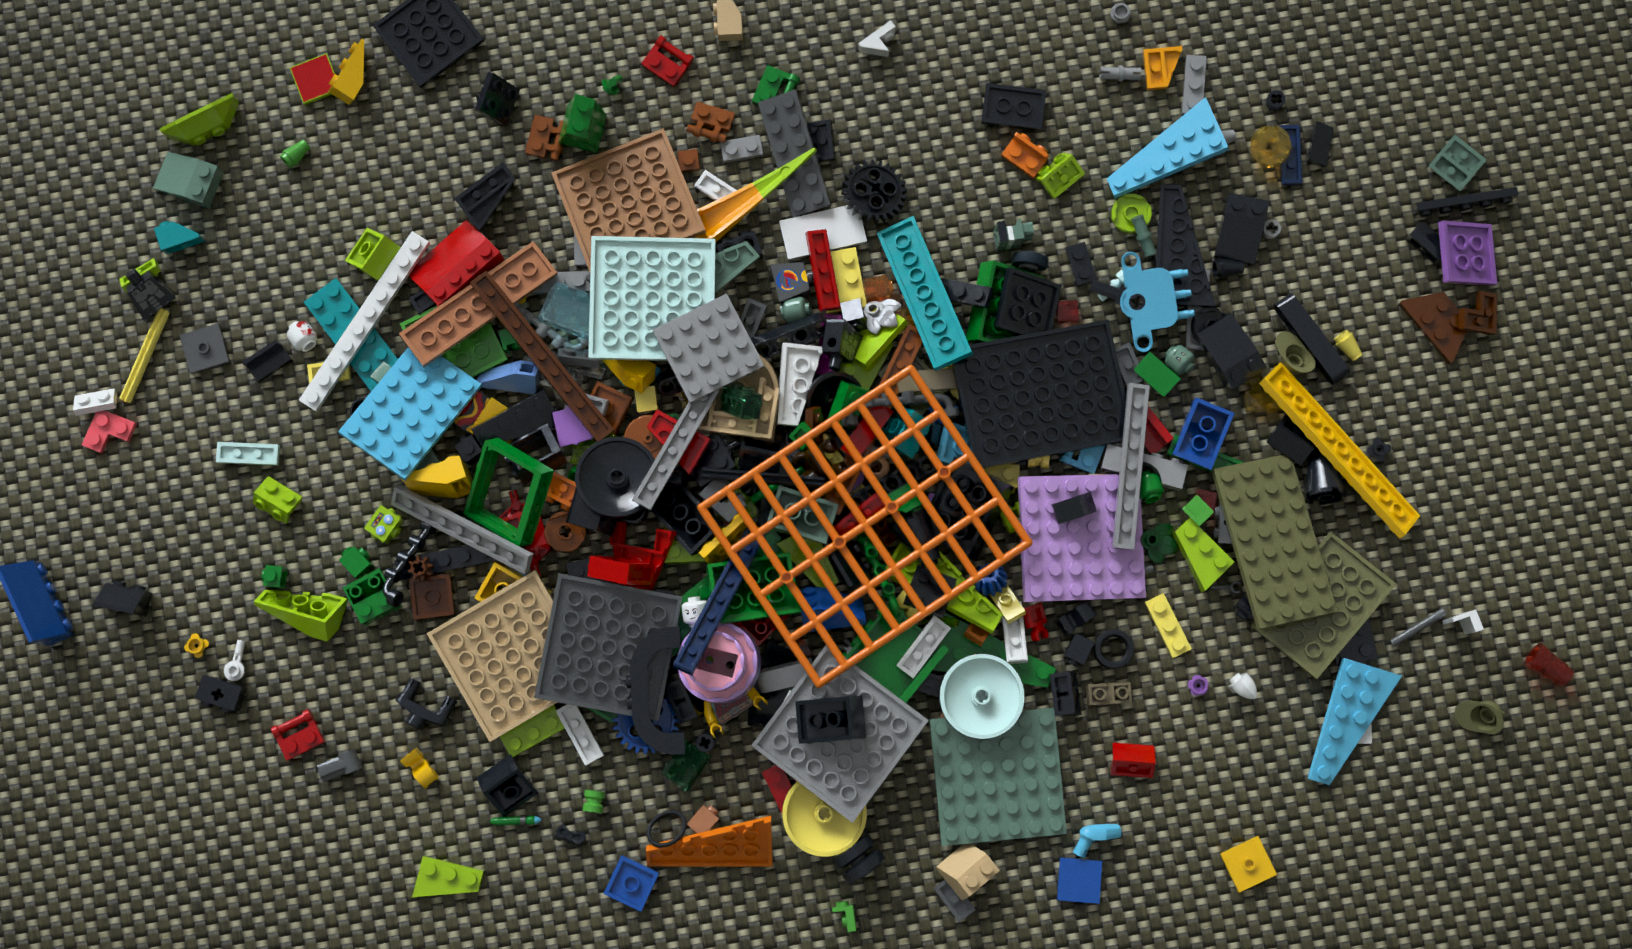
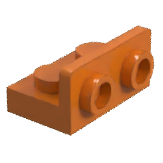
[1001,132,1049,179]
[546,472,576,512]

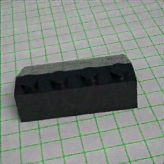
[930,456,1014,560]

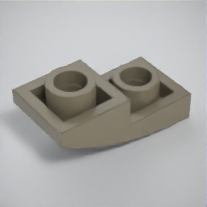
[1085,682,1132,706]

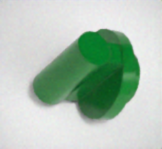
[602,75,623,95]

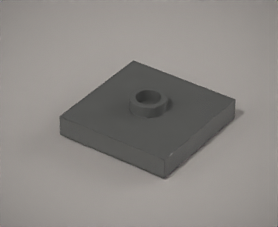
[179,323,231,374]

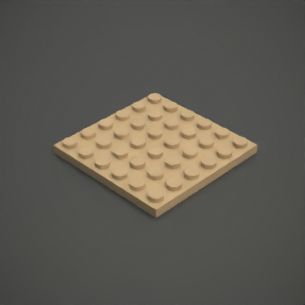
[427,570,557,742]

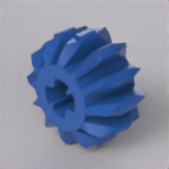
[974,562,1008,597]

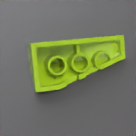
[253,590,348,642]

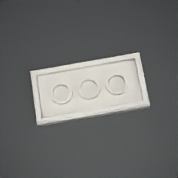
[779,205,867,261]

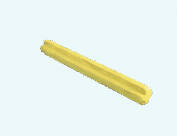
[120,308,169,403]

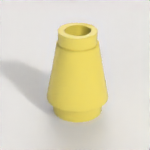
[1334,330,1362,361]

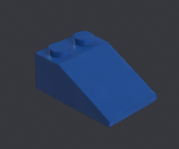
[1172,397,1234,470]
[799,587,866,632]

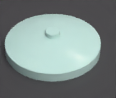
[940,654,1024,739]

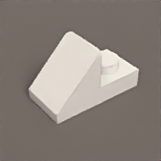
[858,20,896,57]

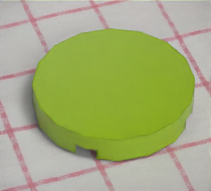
[1111,193,1152,234]

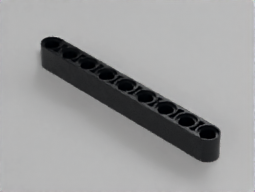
[657,313,827,396]

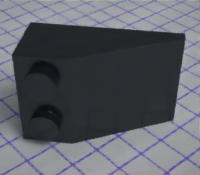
[1214,193,1269,265]
[1196,313,1267,390]
[795,695,866,744]

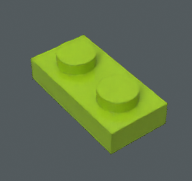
[119,258,161,293]

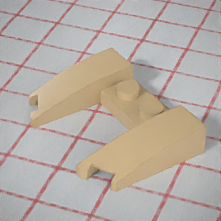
[697,377,780,442]

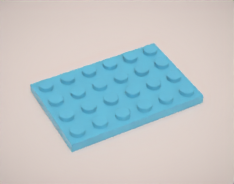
[338,348,482,481]

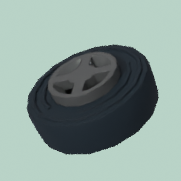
[1011,250,1049,272]

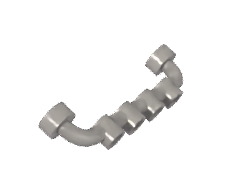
[515,303,589,351]

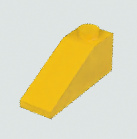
[602,360,656,393]

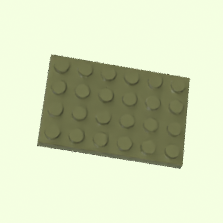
[1250,531,1397,680]

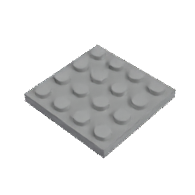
[652,293,764,404]

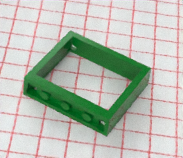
[464,438,554,547]

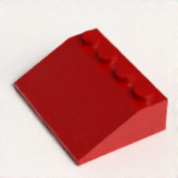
[409,220,505,307]

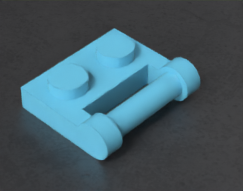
[1059,445,1106,474]

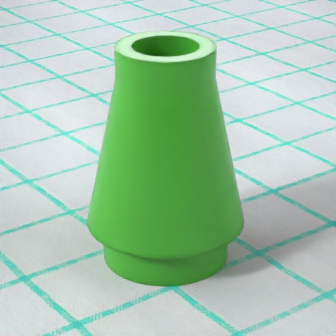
[280,139,310,168]

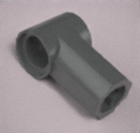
[317,749,363,782]

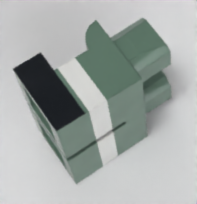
[993,219,1034,251]

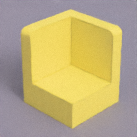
[634,386,659,413]

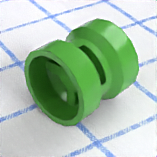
[582,790,606,813]

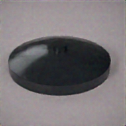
[575,437,655,519]

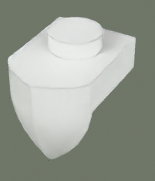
[1228,672,1257,699]

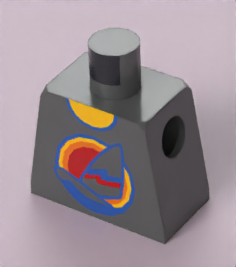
[771,262,814,306]

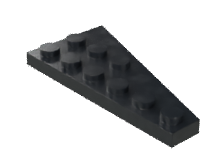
[1156,184,1216,308]

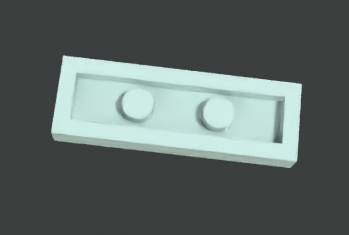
[216,442,280,466]

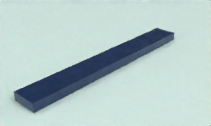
[673,527,766,676]

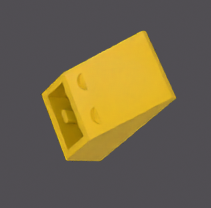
[401,455,473,499]

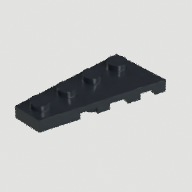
[471,389,556,447]

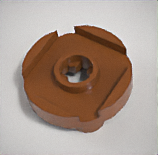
[544,511,586,553]

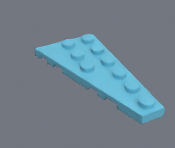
[1107,97,1229,199]

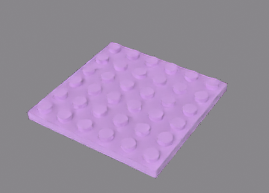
[1018,474,1146,602]

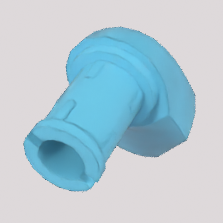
[1073,824,1121,858]

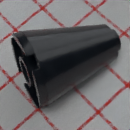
[1304,446,1347,505]
[891,509,941,567]

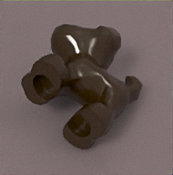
[792,437,848,497]

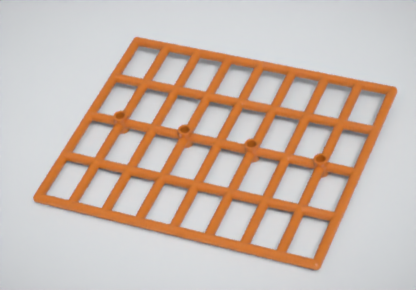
[697,365,1033,688]

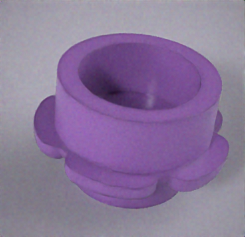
[1188,675,1209,696]

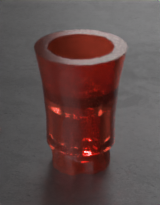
[1524,642,1574,687]

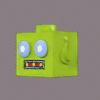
[364,505,405,544]

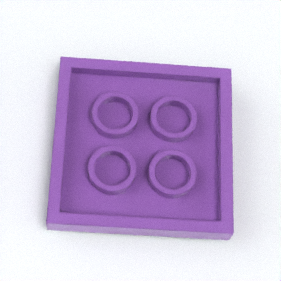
[1438,220,1497,286]

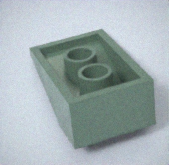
[153,152,224,209]
[767,485,839,544]

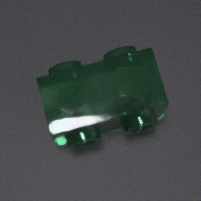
[721,382,762,419]

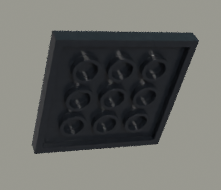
[372,0,485,88]

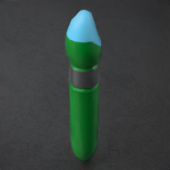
[490,815,541,825]

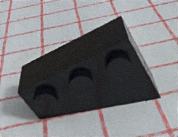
[454,162,517,233]

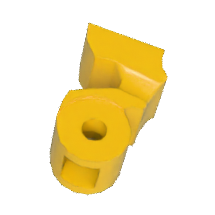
[400,747,439,789]

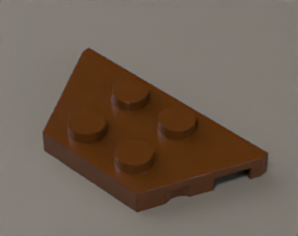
[1399,292,1467,364]

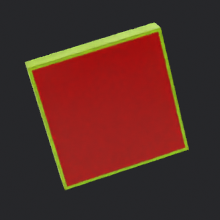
[290,53,335,105]

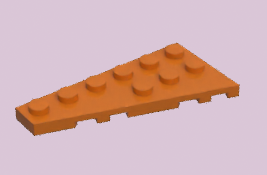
[646,816,773,867]

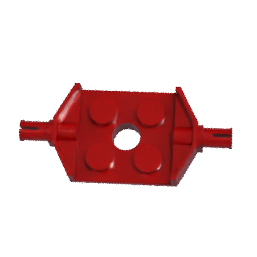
[499,490,551,577]

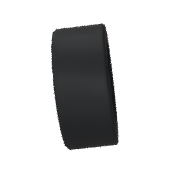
[1093,629,1134,669]

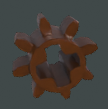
[408,555,435,581]

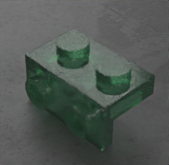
[662,740,711,792]

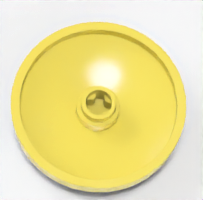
[782,781,867,857]

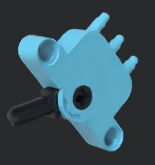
[1090,252,1195,352]

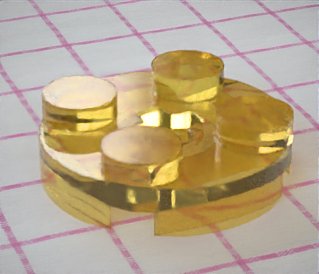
[1250,126,1292,168]

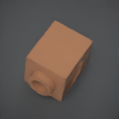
[687,805,720,833]

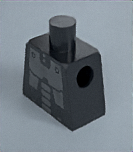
[125,269,176,321]
[822,319,863,371]

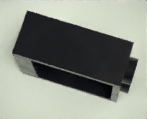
[504,423,568,486]
[737,432,786,473]

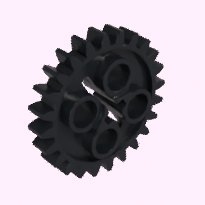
[841,159,907,224]

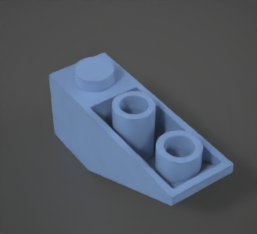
[477,360,540,394]

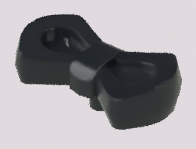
[555,825,586,847]

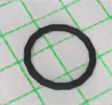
[646,810,687,848]

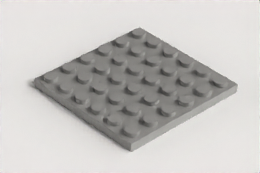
[751,645,929,823]

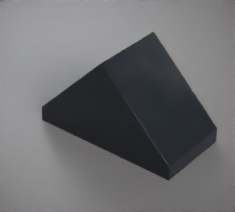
[1051,492,1097,524]

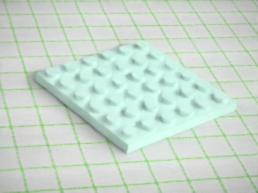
[588,236,715,361]

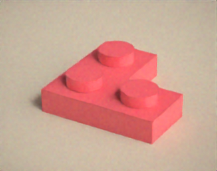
[82,410,137,454]

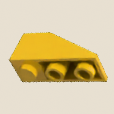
[328,39,364,105]

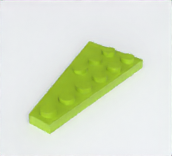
[886,542,1003,634]

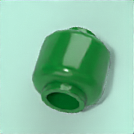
[1139,471,1164,503]

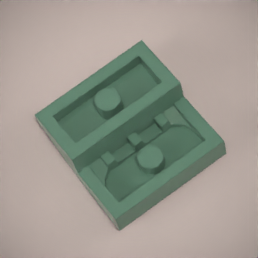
[1428,135,1487,191]

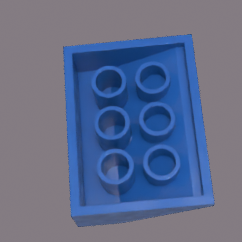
[0,560,74,646]

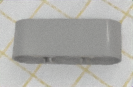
[757,658,813,693]

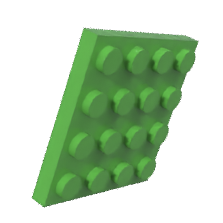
[400,306,509,378]

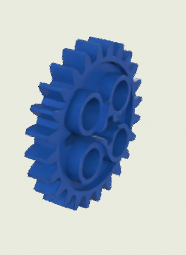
[611,697,679,754]

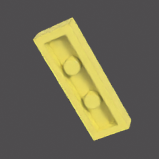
[1144,593,1192,658]

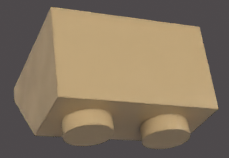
[935,843,1000,900]

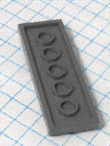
[758,89,832,218]

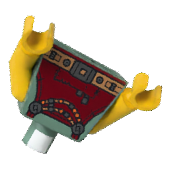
[704,687,768,738]

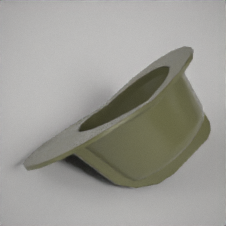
[1275,332,1316,377]
[1454,701,1505,734]

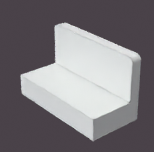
[1442,610,1484,635]

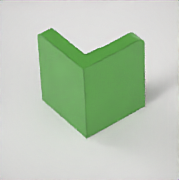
[1182,495,1214,527]

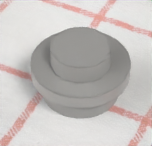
[1110,3,1131,23]

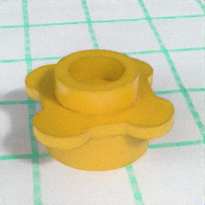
[184,633,209,658]

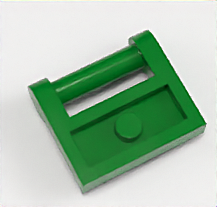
[752,65,800,106]

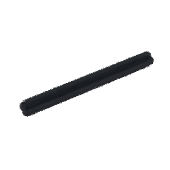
[701,467,826,488]

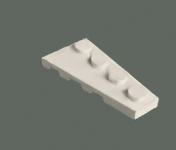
[776,342,822,427]

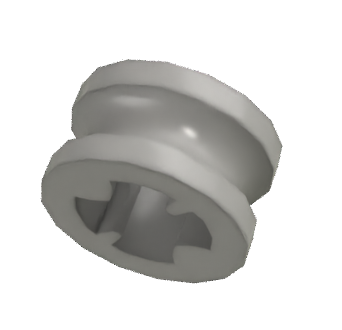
[1262,219,1281,239]

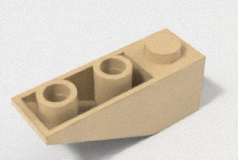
[713,0,743,41]

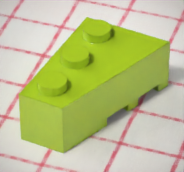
[1172,518,1234,593]

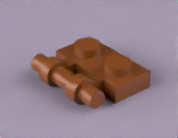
[686,102,735,143]
[525,115,564,161]

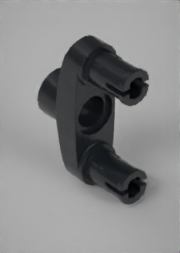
[395,677,458,731]

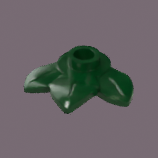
[1140,524,1179,564]

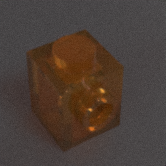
[863,275,894,303]

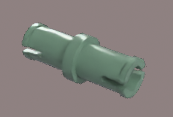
[1131,214,1157,257]

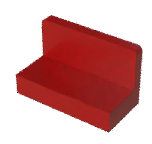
[1144,406,1174,454]
[1111,743,1156,778]

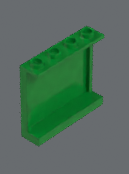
[843,604,949,703]

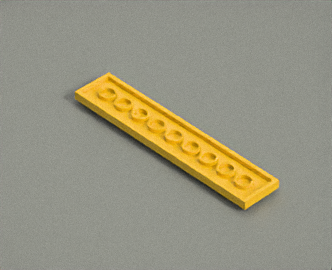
[1259,362,1420,539]

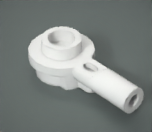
[224,640,246,681]

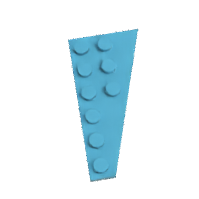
[1308,658,1402,785]

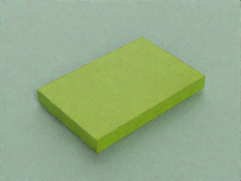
[854,308,908,368]

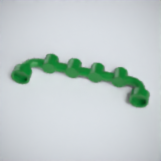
[857,531,904,624]

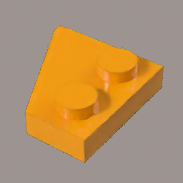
[1143,46,1182,91]

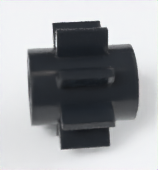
[1235,595,1254,620]

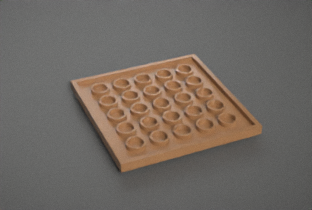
[552,128,706,273]

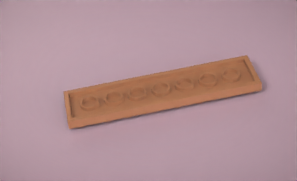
[399,241,558,368]

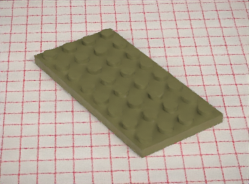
[1211,455,1337,630]

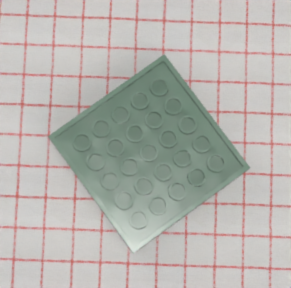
[929,708,1067,846]

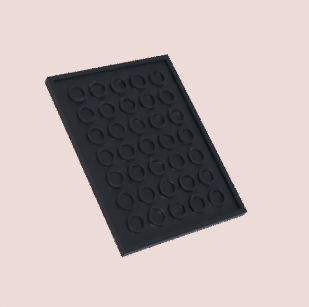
[952,319,1126,468]

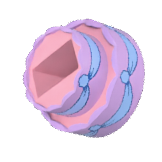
[678,623,761,704]

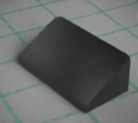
[1306,121,1334,167]

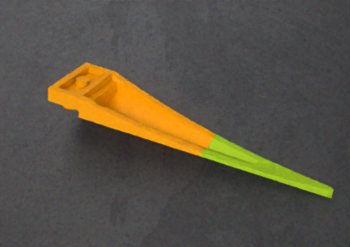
[694,148,817,243]

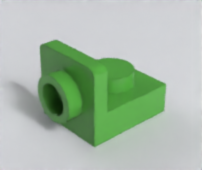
[832,901,857,932]

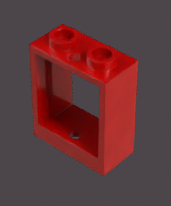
[587,556,655,585]

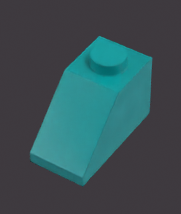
[154,221,205,255]

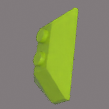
[159,93,239,146]

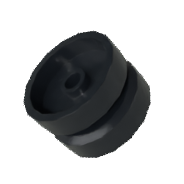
[832,834,886,885]

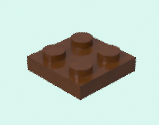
[409,574,456,620]

